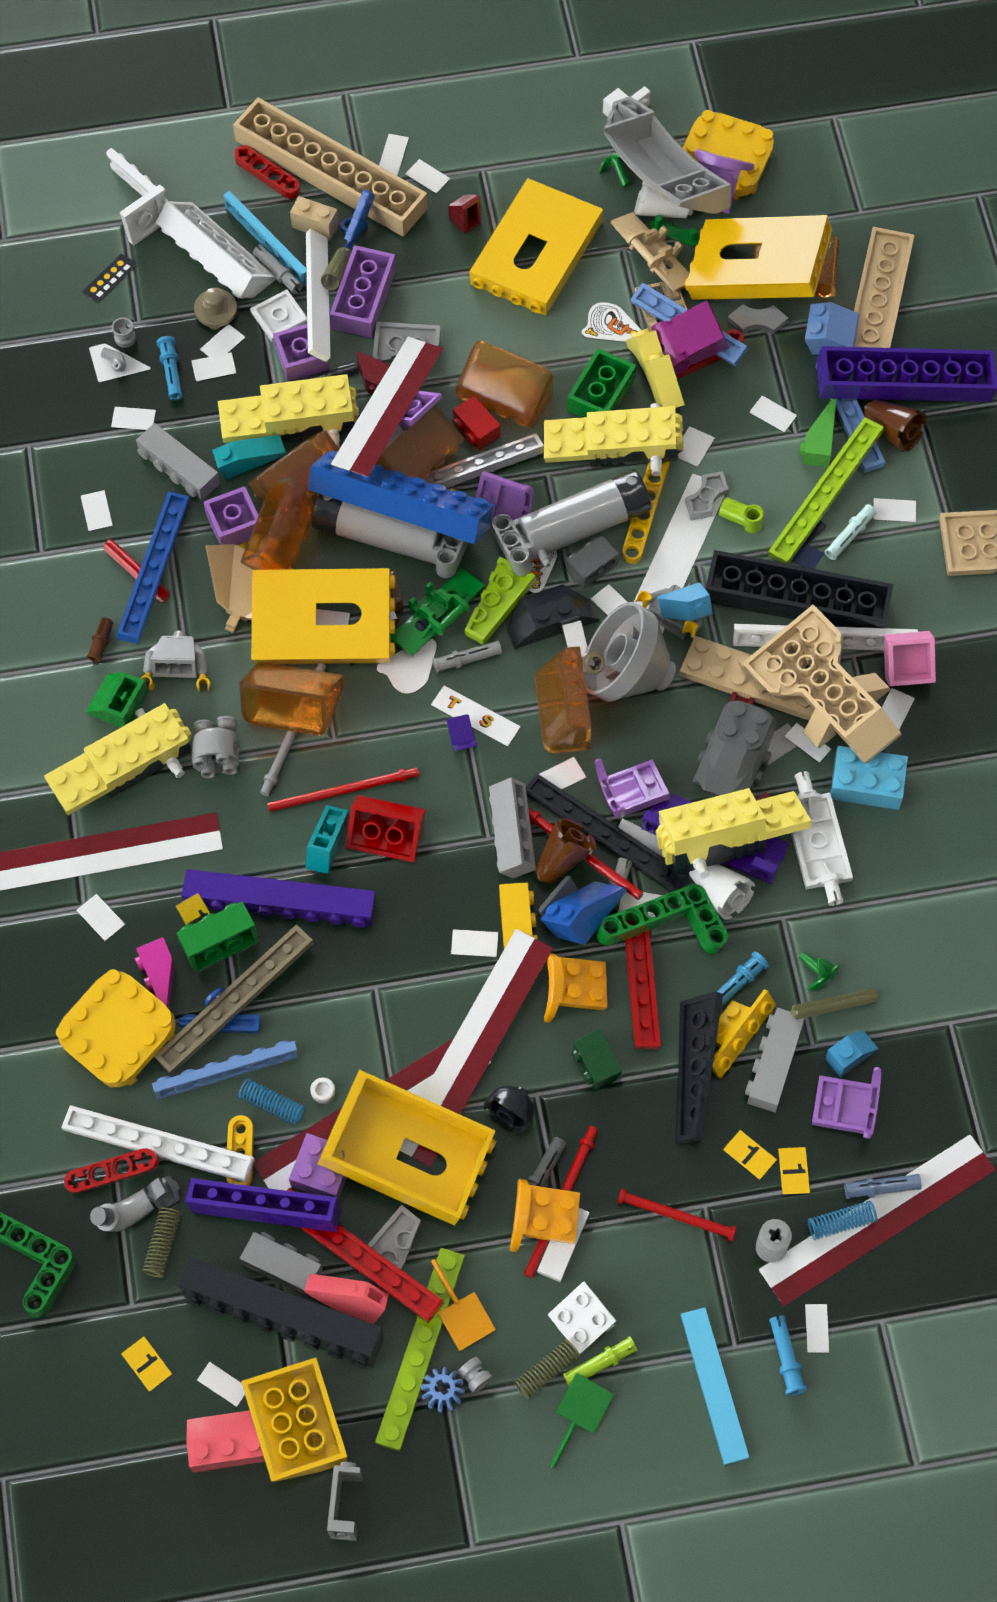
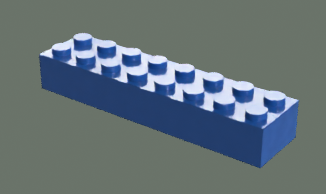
[307,451,494,544]

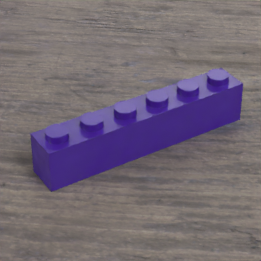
[185,1178,342,1232]

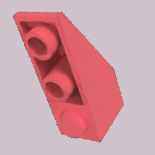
[304,1274,389,1324]

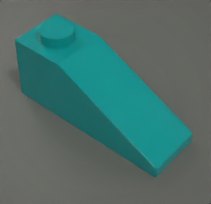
[212,434,287,480]
[305,805,349,874]

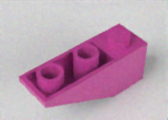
[135,937,175,1010]

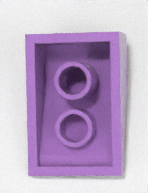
[398,391,442,438]

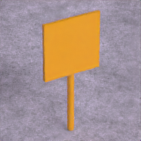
[431,1259,496,1351]

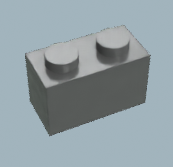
[567,535,619,589]

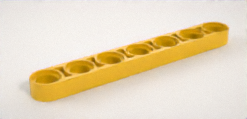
[622,461,671,564]

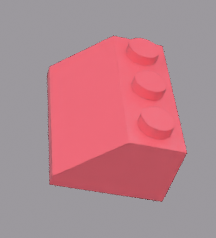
[187,1410,265,1473]

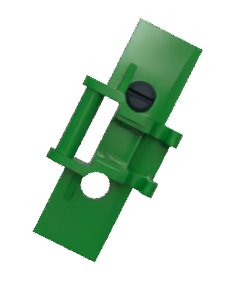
[391,568,485,657]

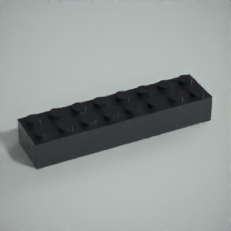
[705,550,894,628]
[178,1257,384,1368]

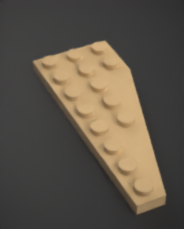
[939,510,997,576]

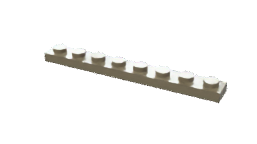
[154,924,314,1075]

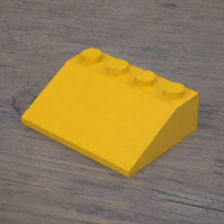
[241,1357,347,1482]

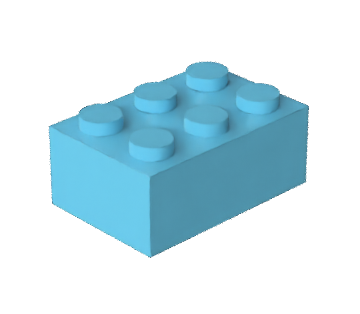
[830,746,908,810]

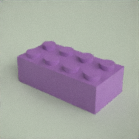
[329,245,396,338]

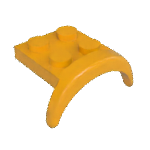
[544,953,607,1023]
[510,1179,580,1252]

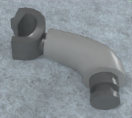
[90,1175,180,1232]

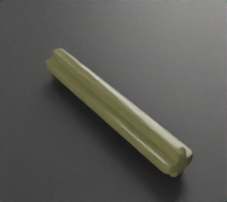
[791,988,879,1019]

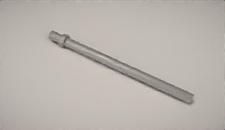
[260,663,326,796]

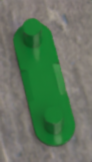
[650,215,700,246]

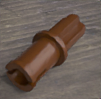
[87,617,114,663]

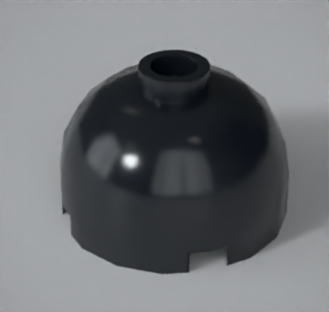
[483,1086,534,1134]

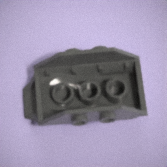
[692,701,777,796]

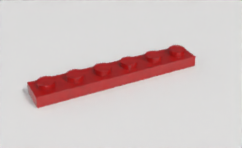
[625,912,661,1049]

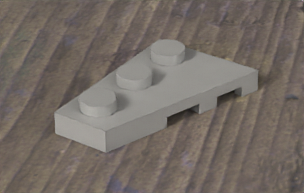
[373,321,441,362]
[367,1205,421,1296]

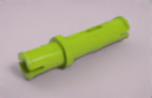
[563,1336,638,1386]

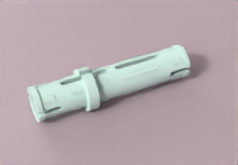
[824,504,877,560]

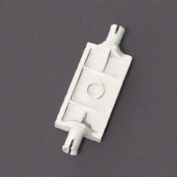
[791,771,853,906]

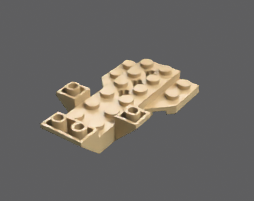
[742,605,902,765]

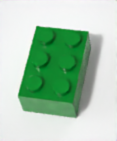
[567,348,636,418]
[177,901,259,974]

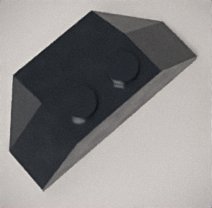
[507,584,600,649]

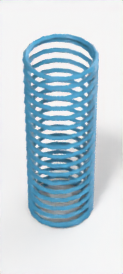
[238,1078,305,1125]
[808,1200,878,1241]

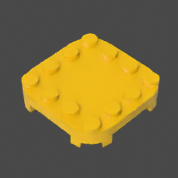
[683,110,774,200]
[56,969,176,1088]

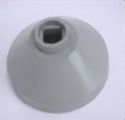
[581,602,676,702]

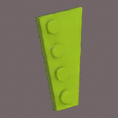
[464,556,537,645]

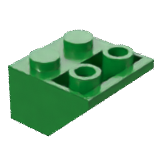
[86,672,148,728]

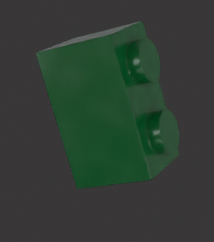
[571,1029,622,1091]

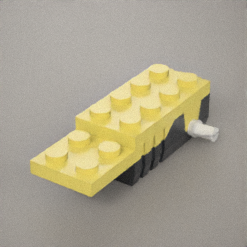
[544,403,684,476]
[44,703,192,815]

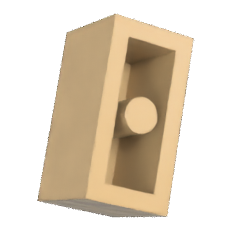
[290,196,339,240]

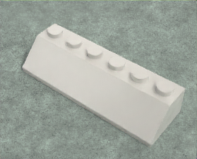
[155,201,276,299]

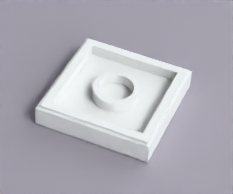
[250,290,308,343]

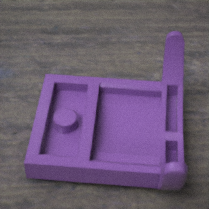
[694,149,755,214]
[476,471,534,521]
[595,758,670,818]
[812,1067,881,1139]

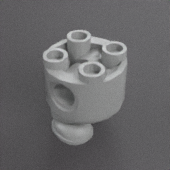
[192,716,239,778]

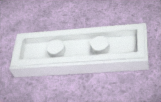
[537,1208,589,1283]

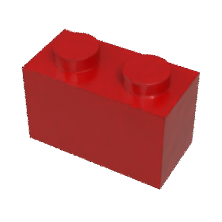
[452,396,501,451]

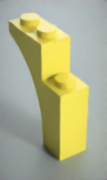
[626,328,685,408]

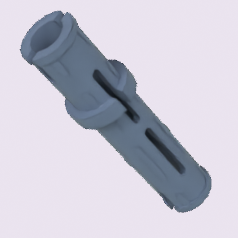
[844,1174,922,1199]

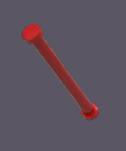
[617,1188,737,1241]

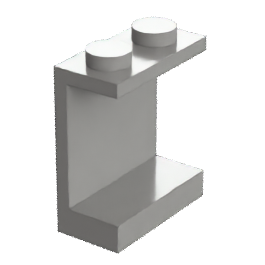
[327,1462,363,1541]

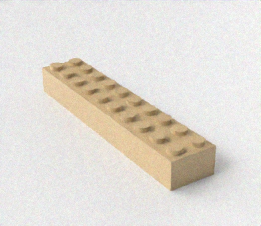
[233,97,428,237]

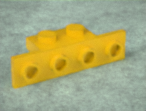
[712,989,776,1079]

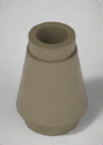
[580,651,605,674]

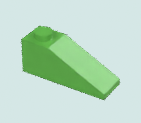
[799,399,836,467]

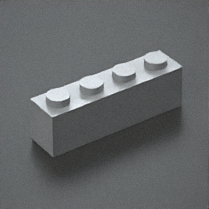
[136,423,220,501]
[489,777,536,878]
[745,1007,805,1113]

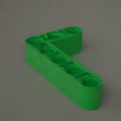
[596,884,728,954]
[0,1212,76,1319]

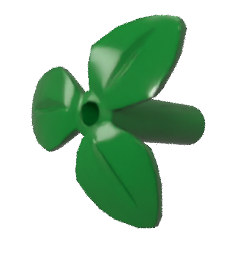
[599,152,630,188]
[799,952,839,992]

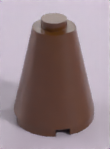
[864,399,927,452]
[535,818,597,884]

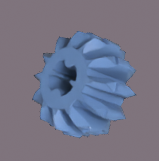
[421,1367,465,1413]

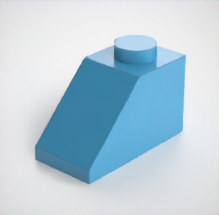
[657,582,713,621]
[825,1030,879,1078]

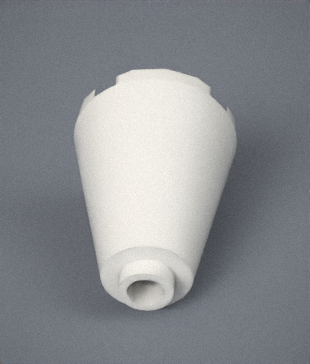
[634,181,693,219]
[689,864,755,920]

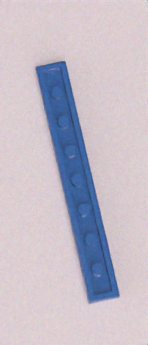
[117,491,190,644]

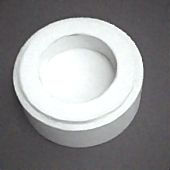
[310,1078,335,1104]

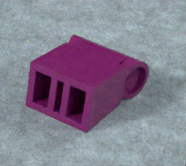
[651,301,730,376]

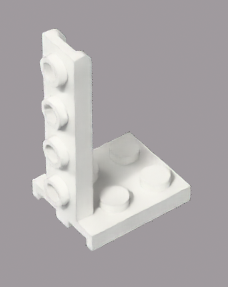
[107,148,168,246]

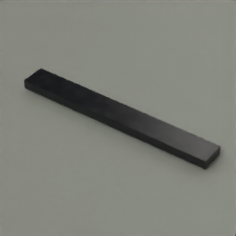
[526,773,690,892]

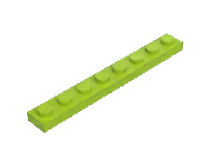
[768,417,884,564]
[375,1248,465,1452]

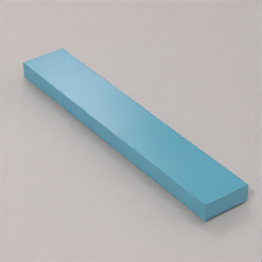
[223,191,307,287]
[680,1307,749,1466]

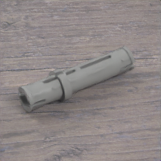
[253,244,303,294]
[433,640,502,673]

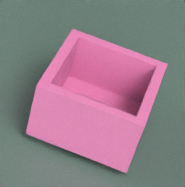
[884,631,936,686]

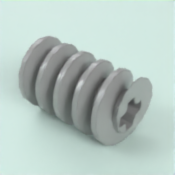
[756,1219,792,1263]

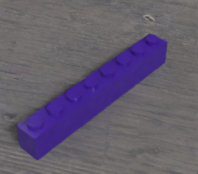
[181,869,376,928]

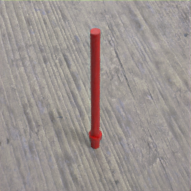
[267,767,419,812]
[528,807,643,900]
[524,1126,599,1279]

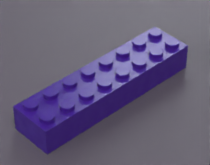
[816,346,997,402]

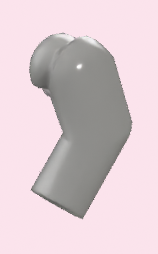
[101,347,126,373]

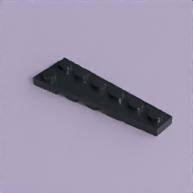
[676,992,723,1144]

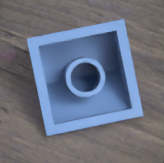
[805,302,859,355]

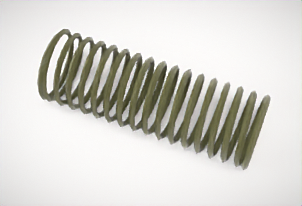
[321,247,352,291]
[142,1207,182,1278]
[514,1339,580,1400]

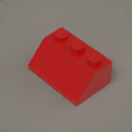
[345,795,426,862]

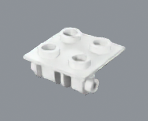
[548,1281,616,1354]

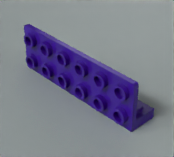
[641,792,789,884]

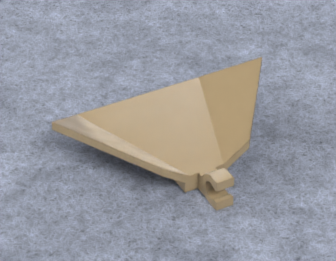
[206,544,289,633]

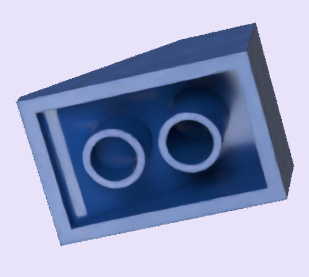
[540,881,627,945]

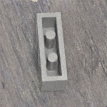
[239,1232,323,1297]

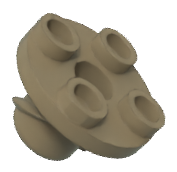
[194,287,238,330]

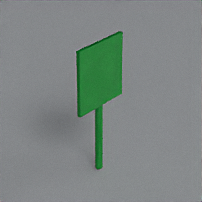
[550,1373,614,1468]

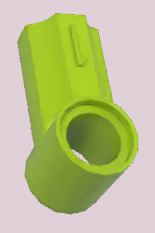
[719,497,763,533]

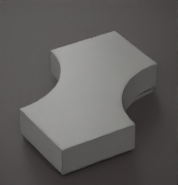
[727,304,789,334]
[685,471,729,521]

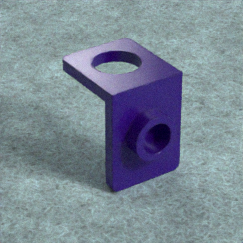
[446,714,478,751]

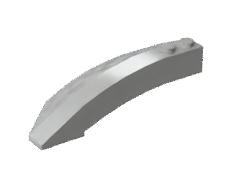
[604,96,731,214]

